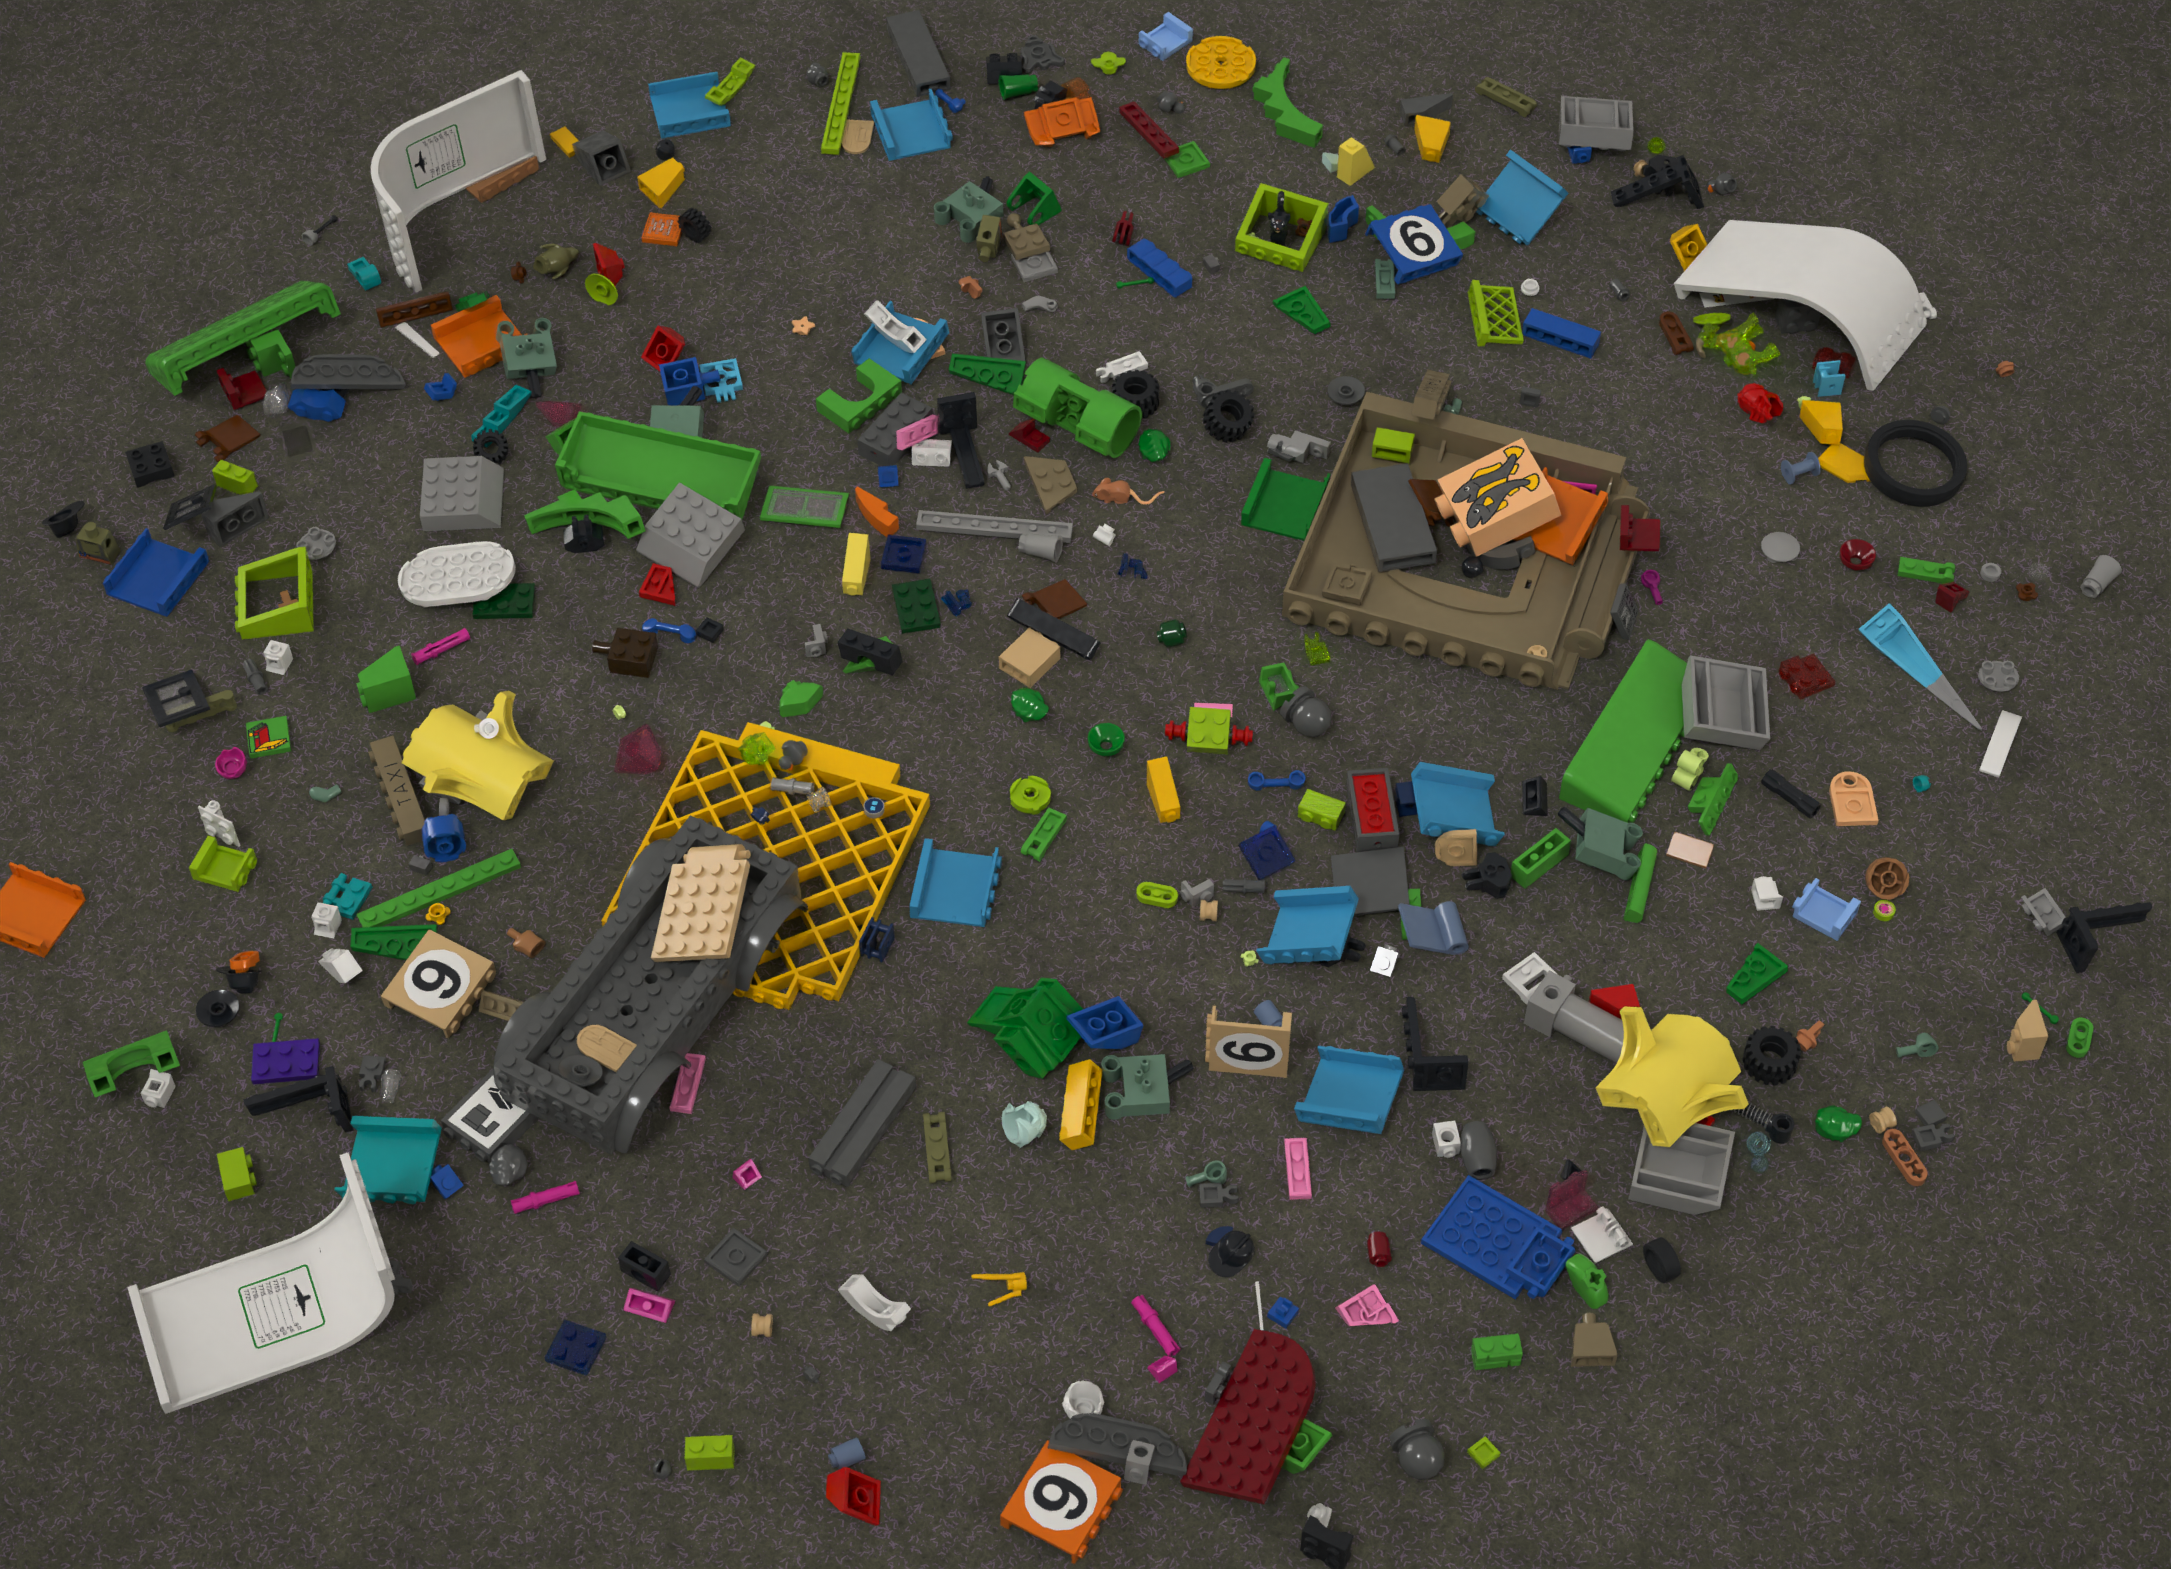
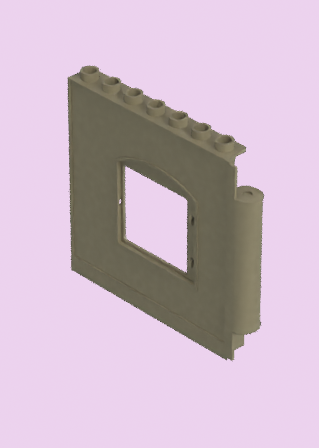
[1282,392,1650,690]

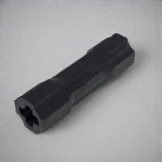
[1761,769,1822,819]

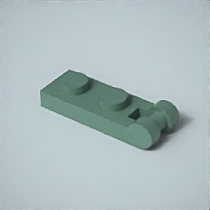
[1375,259,1395,299]

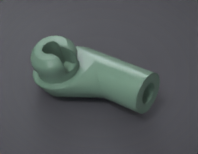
[1443,398,1462,415]
[309,785,342,802]

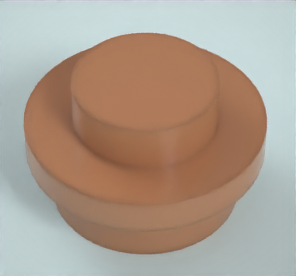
[1996,361,2015,377]

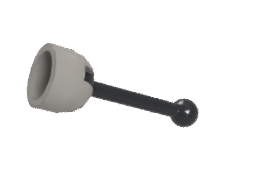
[302,215,338,246]

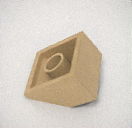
[2007,1000,2048,1062]

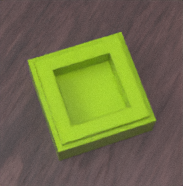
[1467,1437,1501,1469]

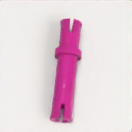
[411,628,470,665]
[511,1181,579,1214]
[1131,1295,1180,1357]

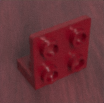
[216,368,269,410]
[1620,505,1660,551]

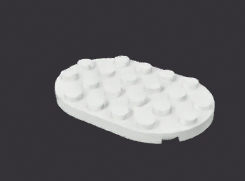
[398,541,516,607]

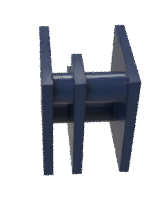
[1394,781,1418,817]
[859,917,895,963]

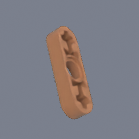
[1882,1129,1928,1186]

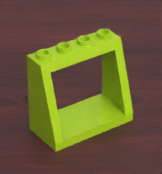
[1235,183,1328,272]
[235,547,314,640]

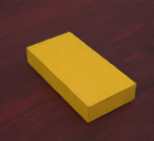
[550,126,579,158]

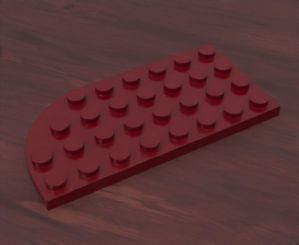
[1180,1329,1316,1504]

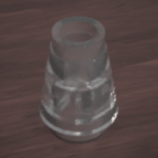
[381,1069,403,1103]

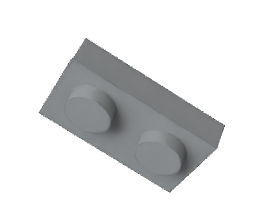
[2021,888,2066,936]

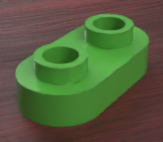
[2066,1018,2093,1058]

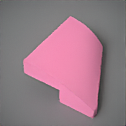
[1335,1284,1399,1326]

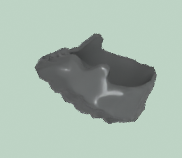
[489,1143,528,1186]

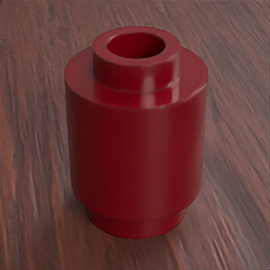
[1367,1232,1392,1267]

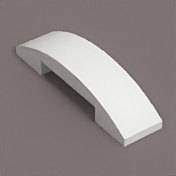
[1979,710,2022,777]

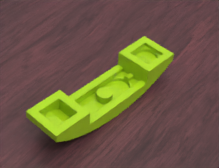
[705,57,755,106]

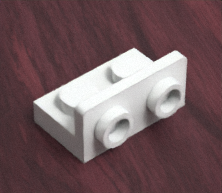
[912,439,952,467]

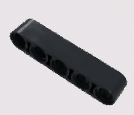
[1007,598,1101,661]

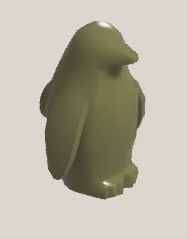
[533,243,579,279]

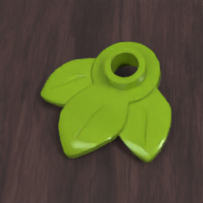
[1091,52,1126,74]

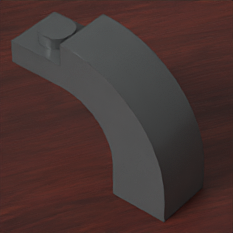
[1466,536,1535,569]

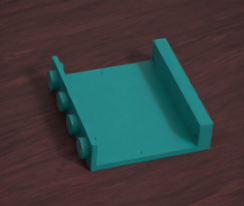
[335,1116,442,1204]

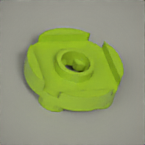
[1010,776,1051,815]

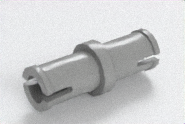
[771,777,814,796]

